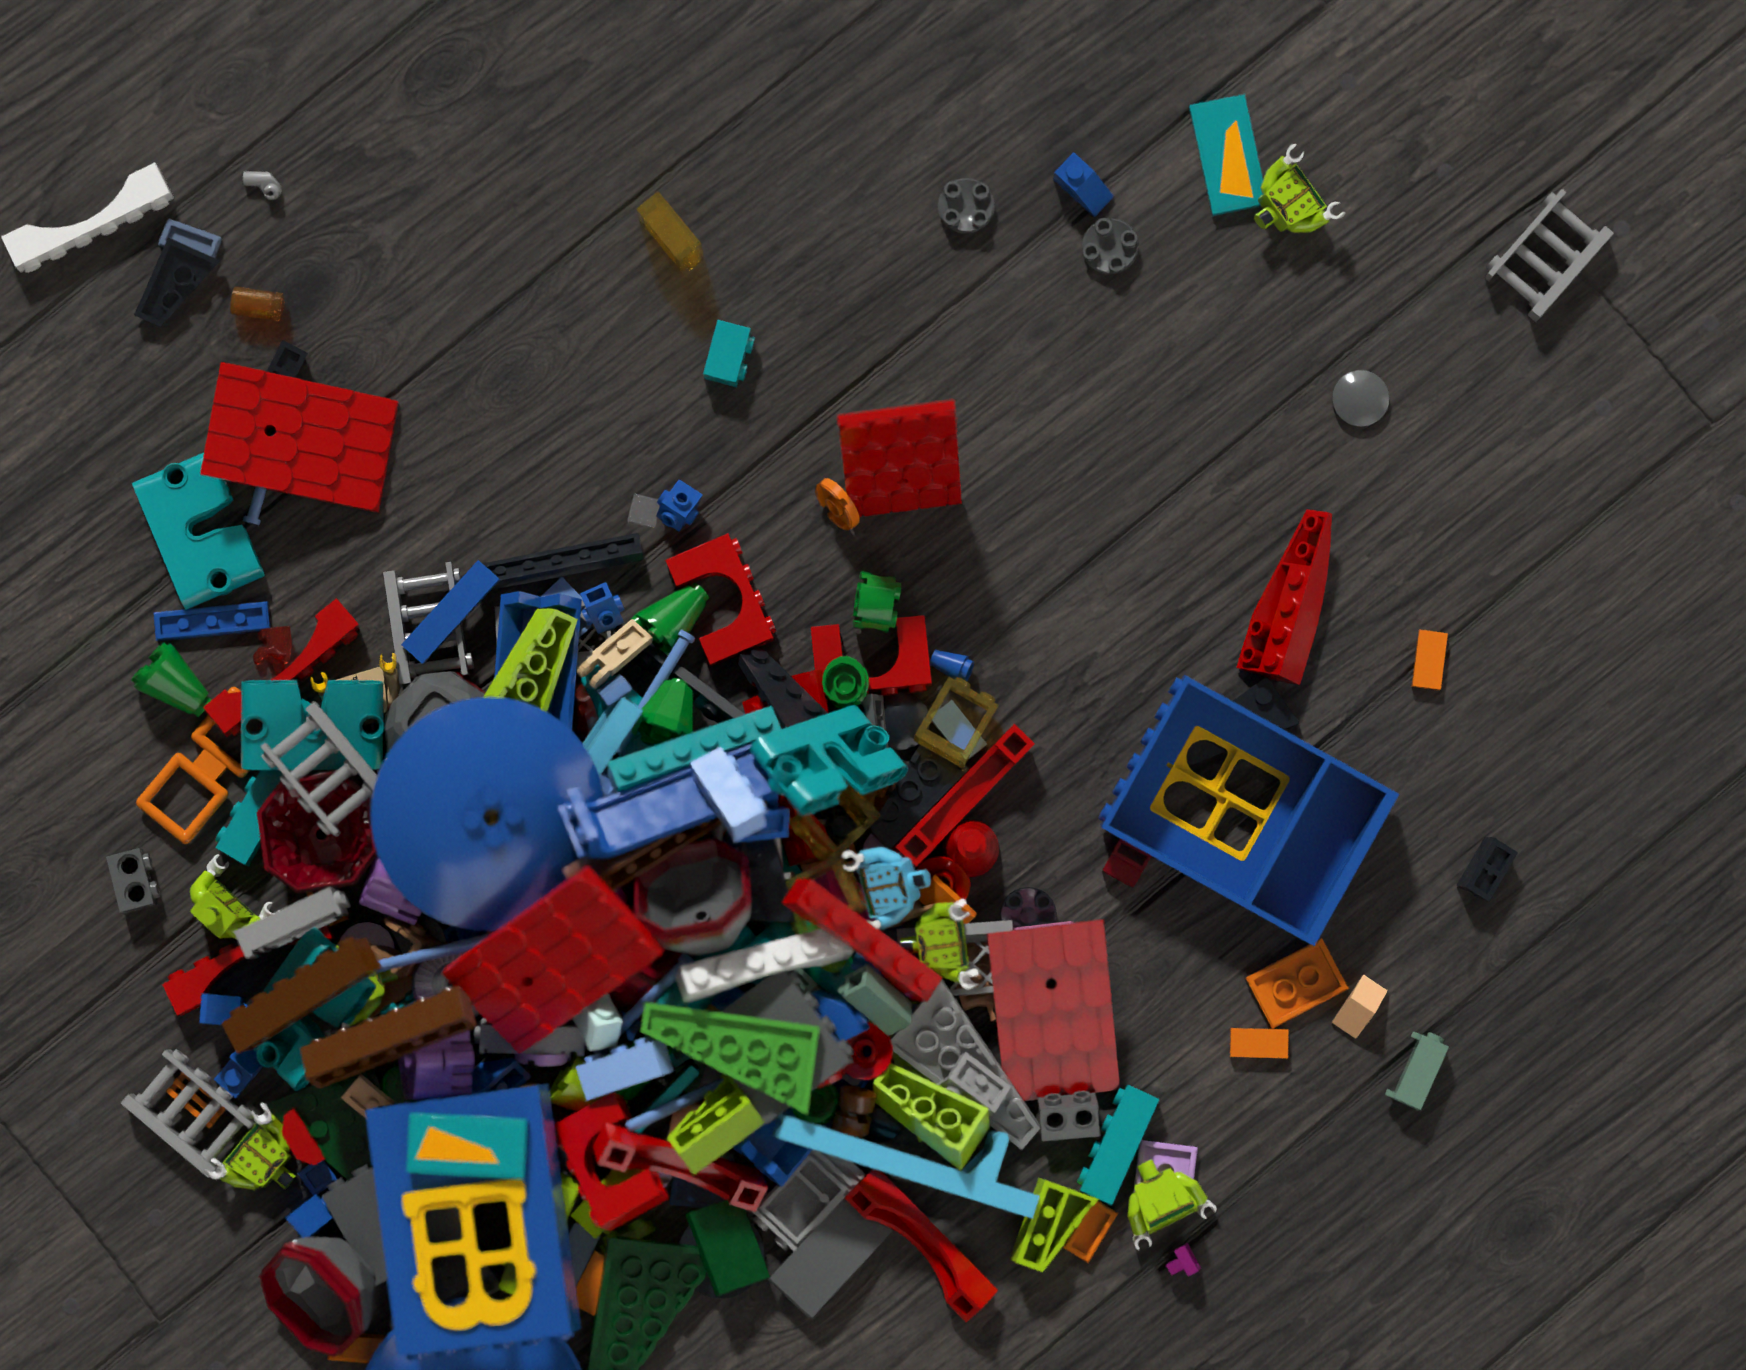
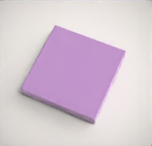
[1133,1140,1197,1193]

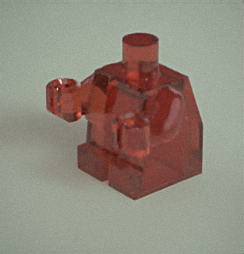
[253,626,292,675]

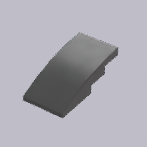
[768,1198,892,1319]

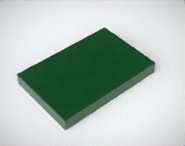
[686,1200,770,1297]

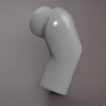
[243,171,281,200]

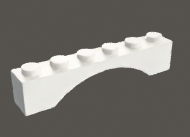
[1,163,173,272]
[675,929,854,1003]

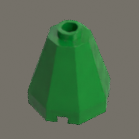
[631,678,693,747]

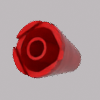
[942,820,999,877]

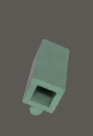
[838,964,912,1036]
[1385,1031,1449,1110]

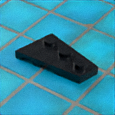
[134,237,221,327]
[743,838,798,923]

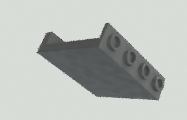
[721,969,854,1124]
[322,1164,478,1286]

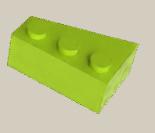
[1009,1178,1099,1272]

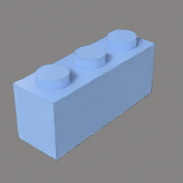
[690,747,767,842]
[576,1036,674,1100]

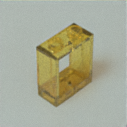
[636,191,703,272]
[913,677,999,769]
[789,780,881,865]
[786,854,868,935]

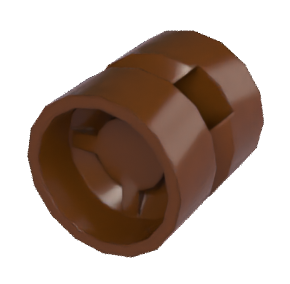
[832,1085,877,1137]

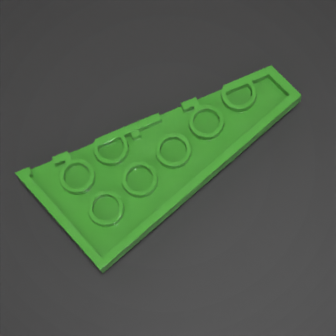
[641,1002,820,1114]

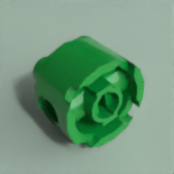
[853,571,901,633]

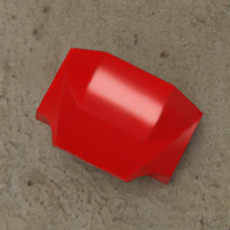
[282,1108,325,1165]

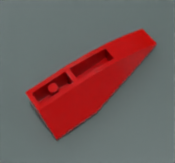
[1236,509,1332,685]

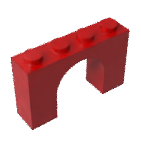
[665,533,777,667]
[811,615,932,702]
[554,1092,669,1231]

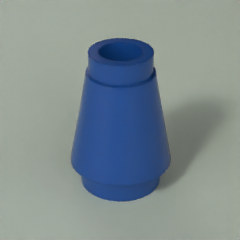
[930,650,974,682]

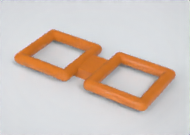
[136,687,260,844]

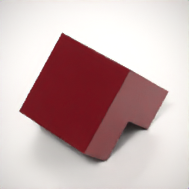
[1102,838,1151,888]

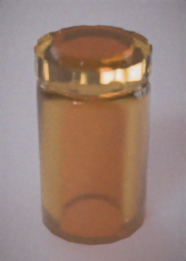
[230,286,284,321]

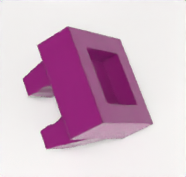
[1166,1243,1201,1276]

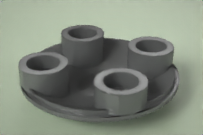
[938,178,994,233]
[1082,218,1139,274]
[1332,370,1389,427]

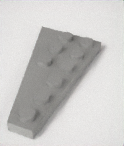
[890,980,1040,1150]

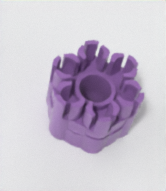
[359,854,421,925]
[398,1031,474,1100]

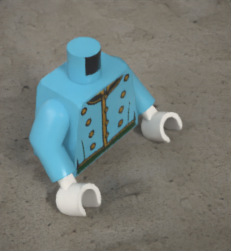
[842,847,930,930]

